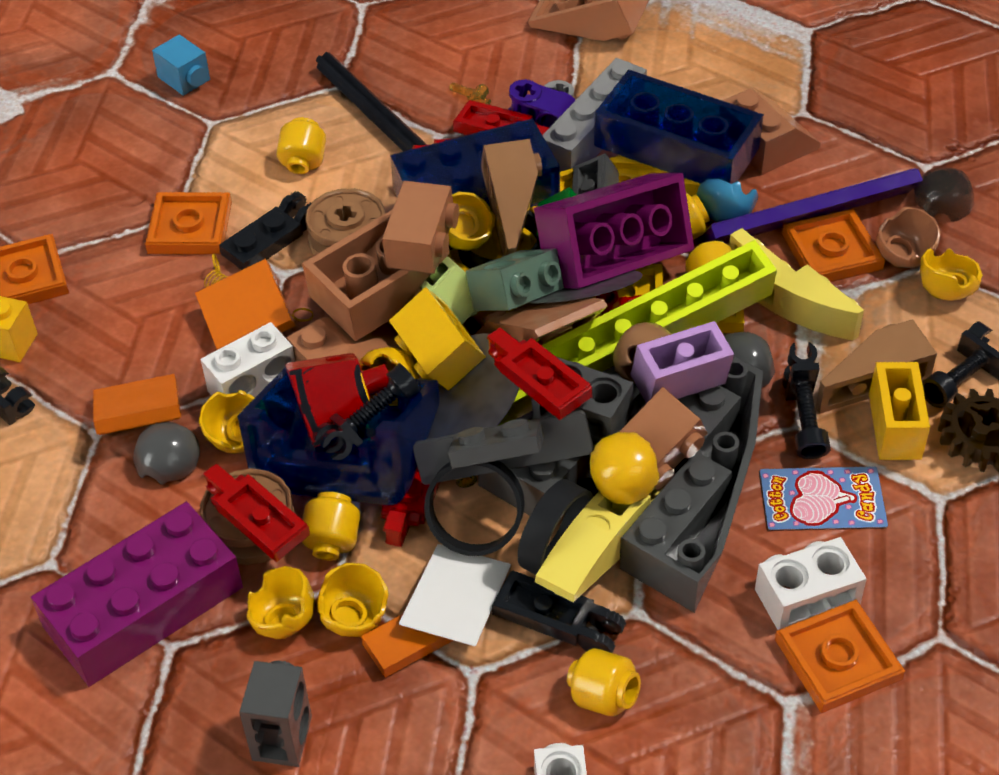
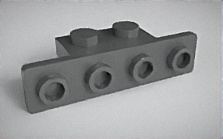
[413,410,593,485]

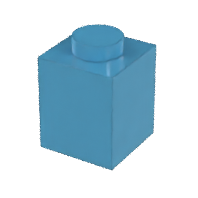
[152,34,210,96]

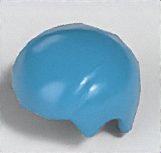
[696,179,758,223]

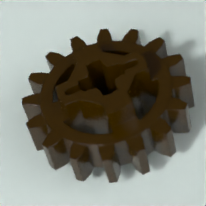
[938,389,999,472]

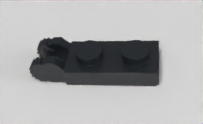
[219,191,311,270]
[492,571,626,653]

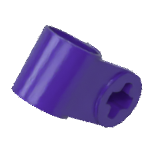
[508,79,575,128]

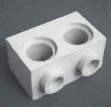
[200,322,295,400]
[755,537,867,630]

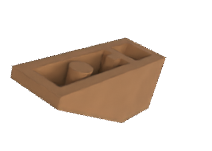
[481,139,542,257]
[816,319,937,414]

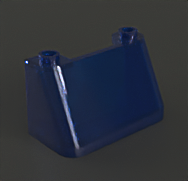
[238,367,440,505]

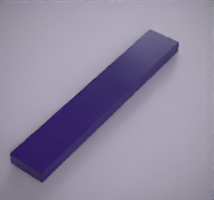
[701,168,923,243]

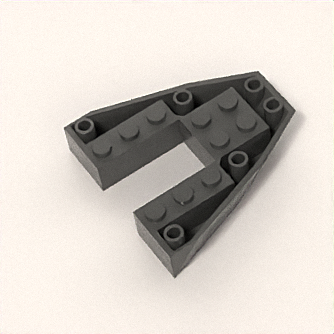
[478,356,763,613]

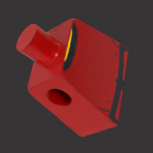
[285,353,388,447]

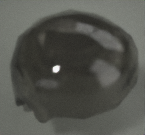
[914,167,974,222]

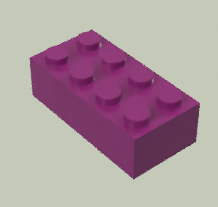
[534,173,694,289]
[31,501,243,687]

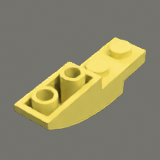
[729,228,864,341]
[535,487,664,602]

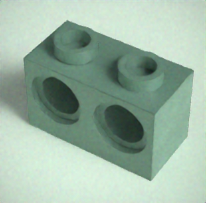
[466,249,564,311]

